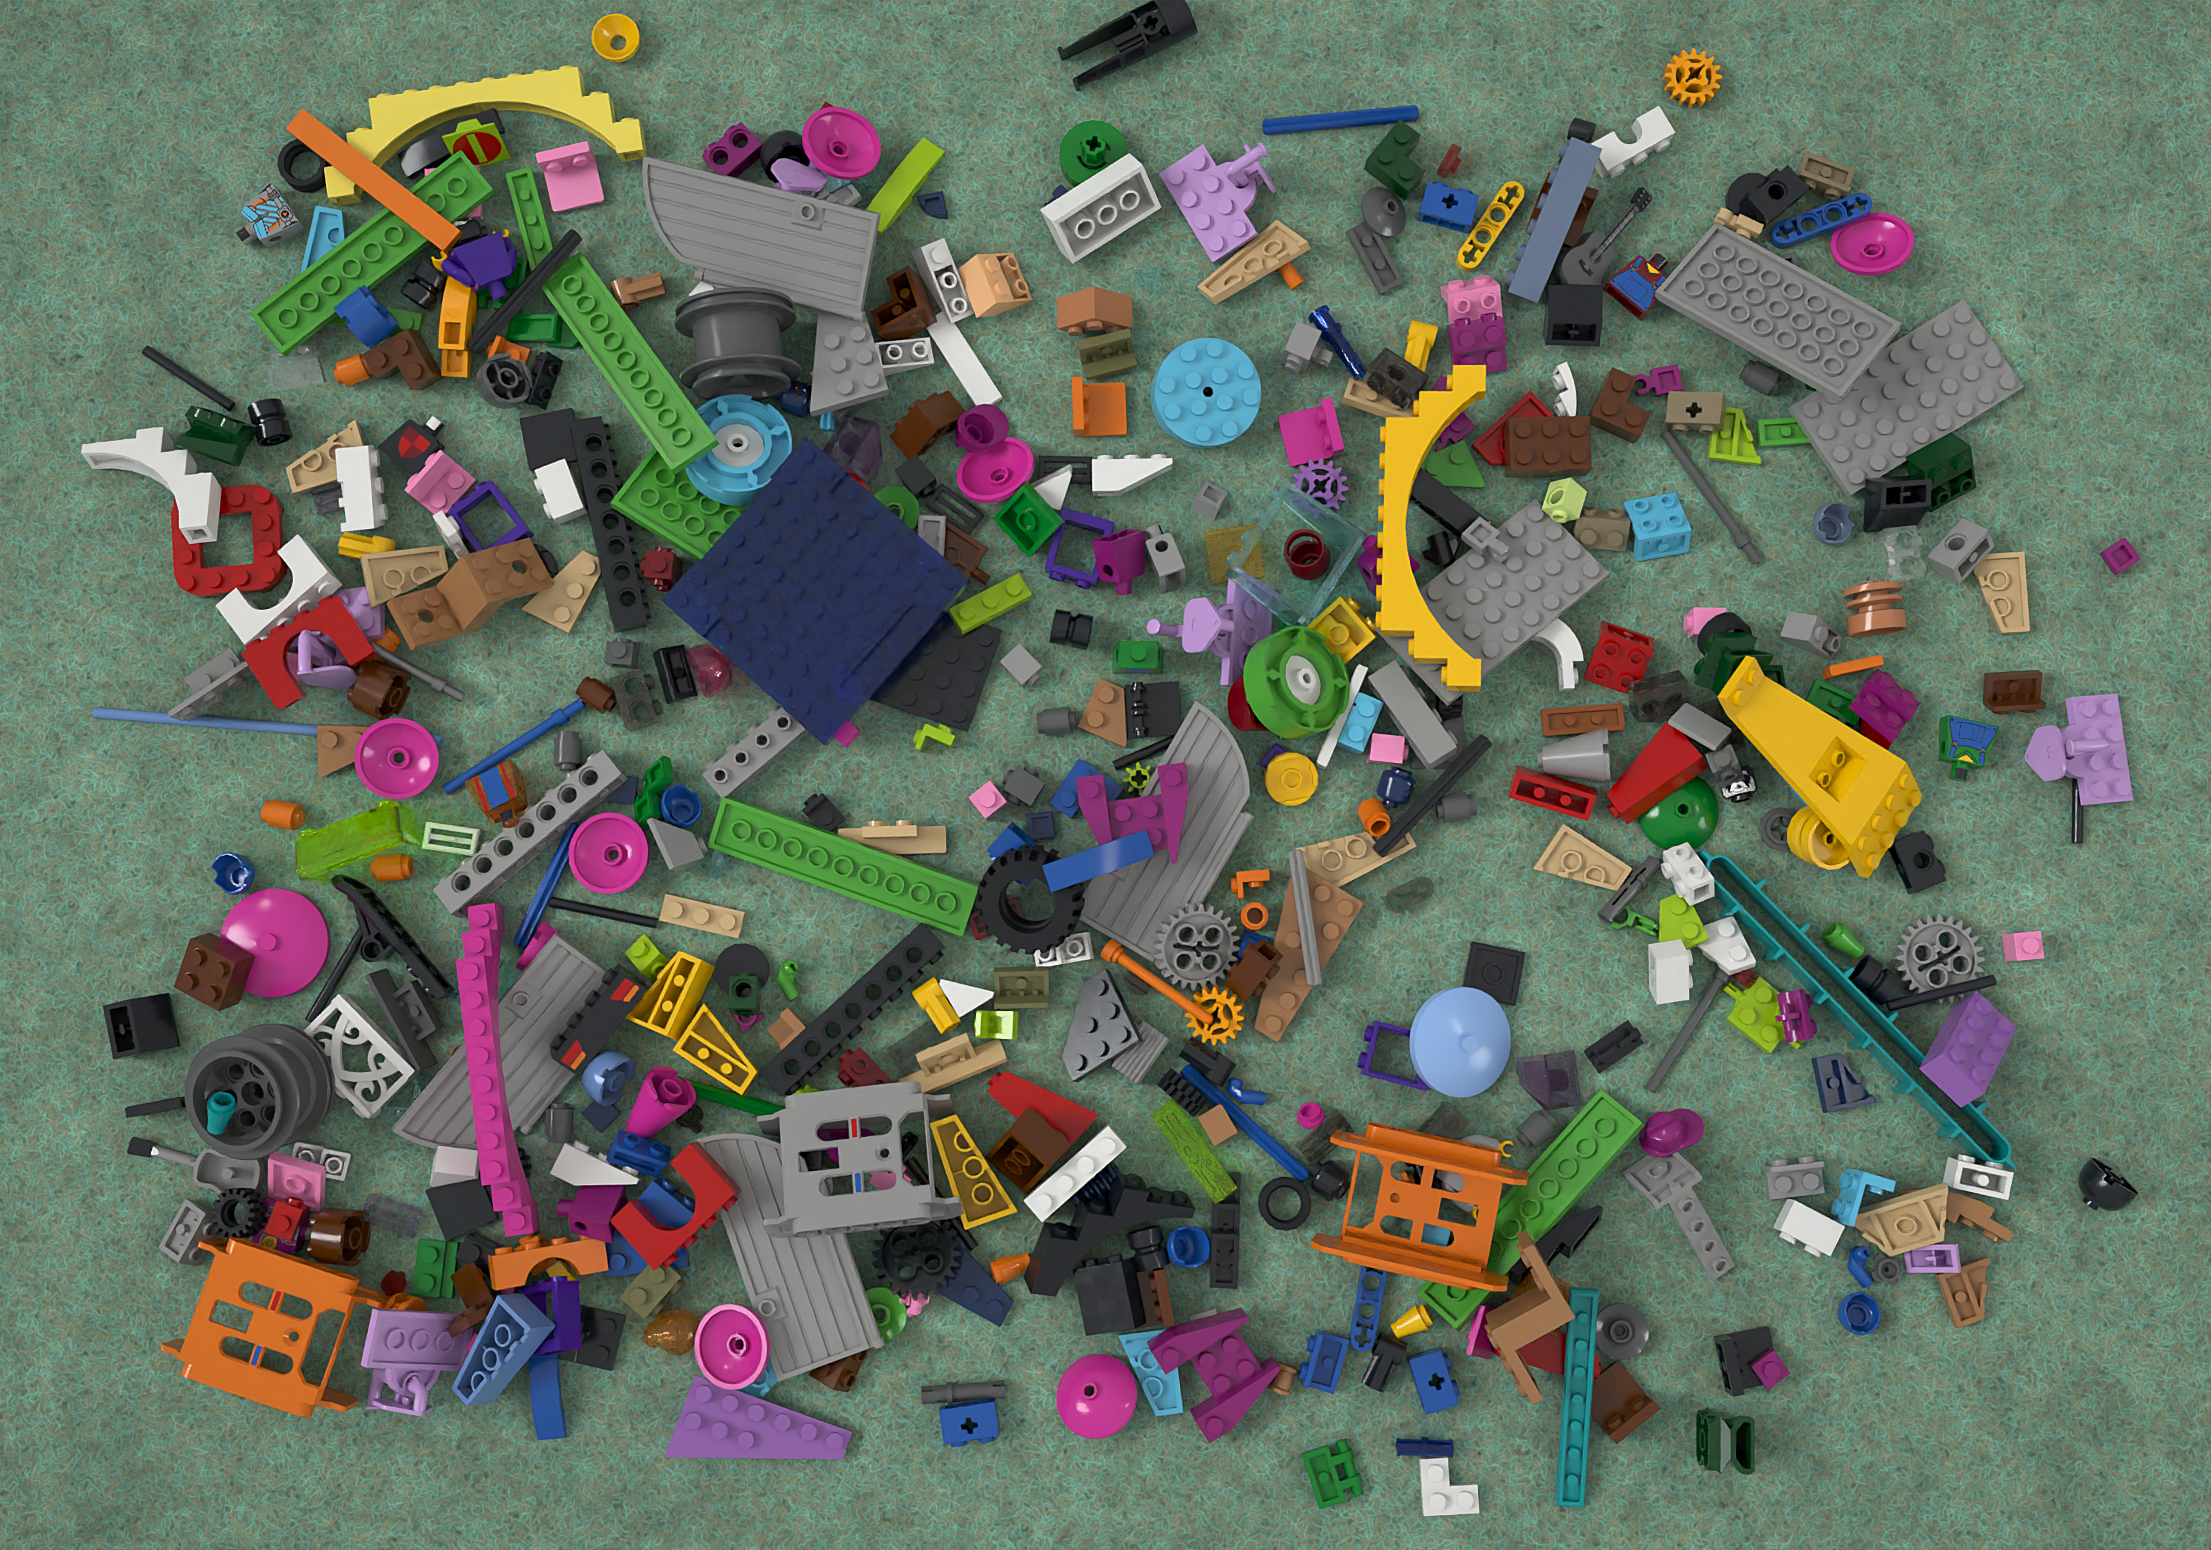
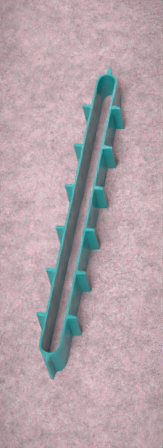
[1695,850,2016,1168]

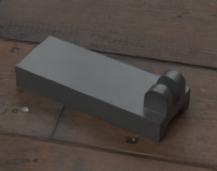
[1345,221,1404,295]

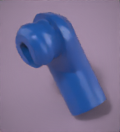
[1226,1078,1266,1105]
[1847,1246,1874,1288]

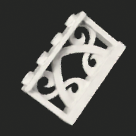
[304,994,422,1119]

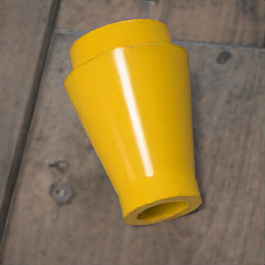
[1390,1304,1434,1339]

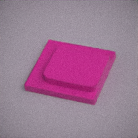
[1466,1305,1494,1359]

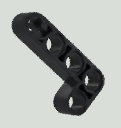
[1409,468,1493,544]

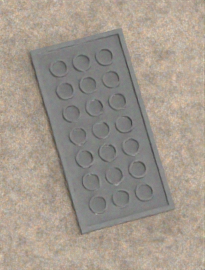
[1655,222,1902,403]
[1788,299,2024,498]
[1374,499,1609,706]

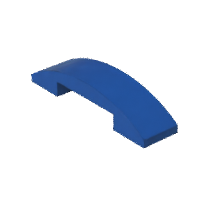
[529,1329,567,1440]

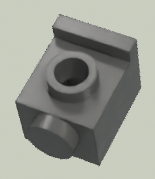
[604,638,640,669]
[1705,744,1745,790]

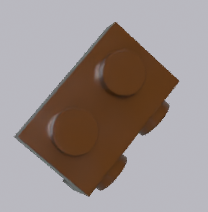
[1983,670,2046,715]
[809,1349,868,1392]

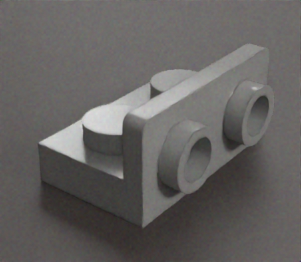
[1763,1155,1825,1200]
[158,1198,218,1266]

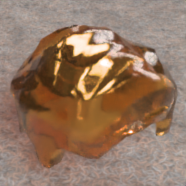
[643,1308,700,1356]

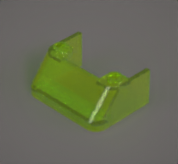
[294,798,423,884]

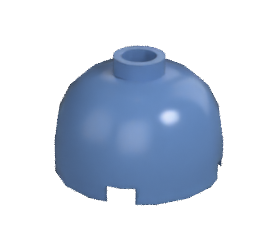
[582,1050,636,1107]

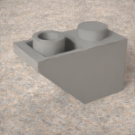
[1780,611,1842,661]

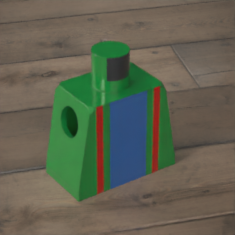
[1112,641,1164,674]

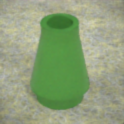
[1822,921,1865,959]

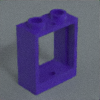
[447,480,534,551]
[1044,507,1114,590]
[1357,1021,1428,1091]
[521,1276,582,1356]

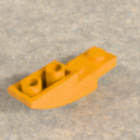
[438,275,477,378]

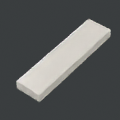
[926,312,1002,406]
[1315,664,1368,769]

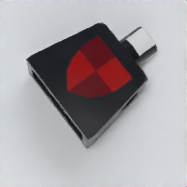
[378,416,445,475]

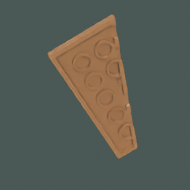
[1254,867,1364,1042]

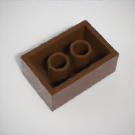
[1503,416,1592,478]
[985,1107,1070,1194]

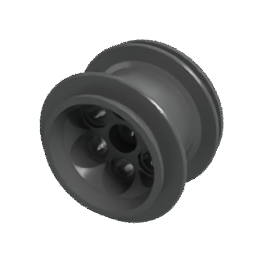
[674,287,802,401]
[184,1024,335,1160]

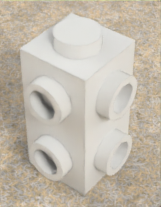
[1661,842,1715,906]

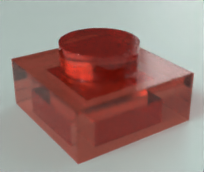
[1437,144,1462,179]

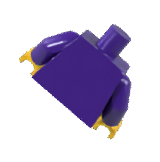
[431,229,518,301]

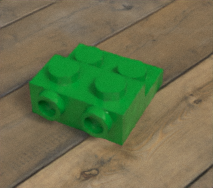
[993,482,1064,557]

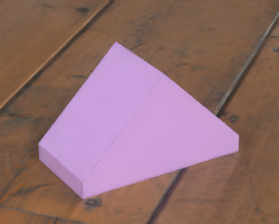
[1904,1240,1961,1273]

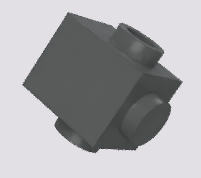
[1002,766,1046,808]

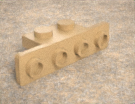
[838,820,947,854]
[899,1033,1007,1094]

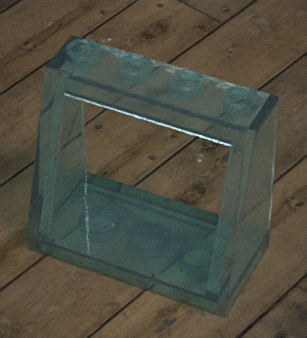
[1224,480,1367,627]

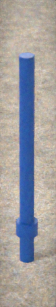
[443,698,586,795]

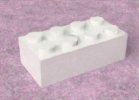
[1040,153,1161,264]

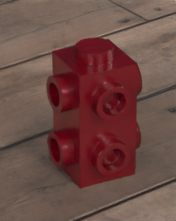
[641,547,683,592]
[835,1047,894,1088]

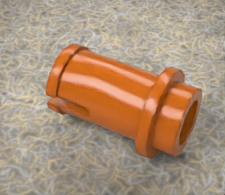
[1274,260,1305,291]

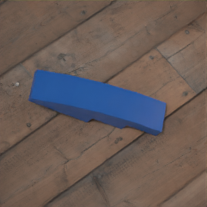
[1042,829,1155,892]

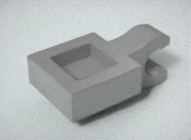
[1461,517,1509,564]

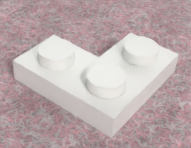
[1419,1456,1479,1516]

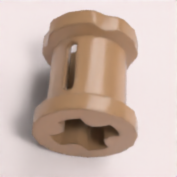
[1267,1361,1299,1397]

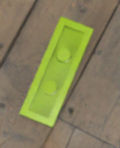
[949,573,1032,635]

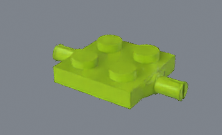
[1722,976,1803,1054]

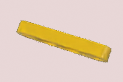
[1456,181,1524,271]

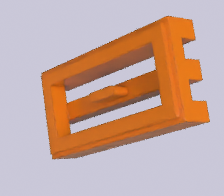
[1822,655,1884,680]

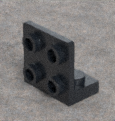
[1713,1326,1774,1397]

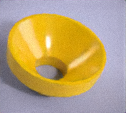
[591,14,640,63]

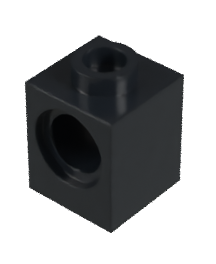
[895,454,937,499]

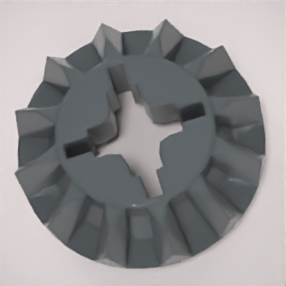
[1758,807,1796,851]

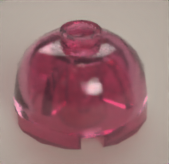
[686,643,735,698]

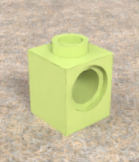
[1542,477,1587,523]

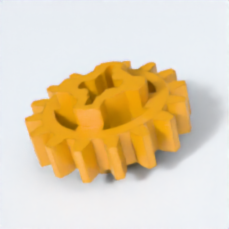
[1662,48,1722,108]
[1185,985,1245,1045]

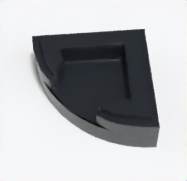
[534,544,558,575]

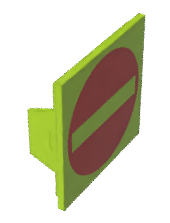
[442,118,511,167]

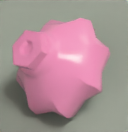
[899,1293,929,1317]

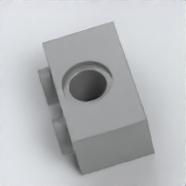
[1927,518,1994,584]

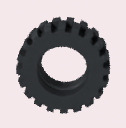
[976,844,1085,955]

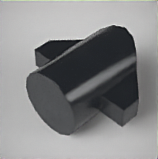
[1422,531,1460,566]

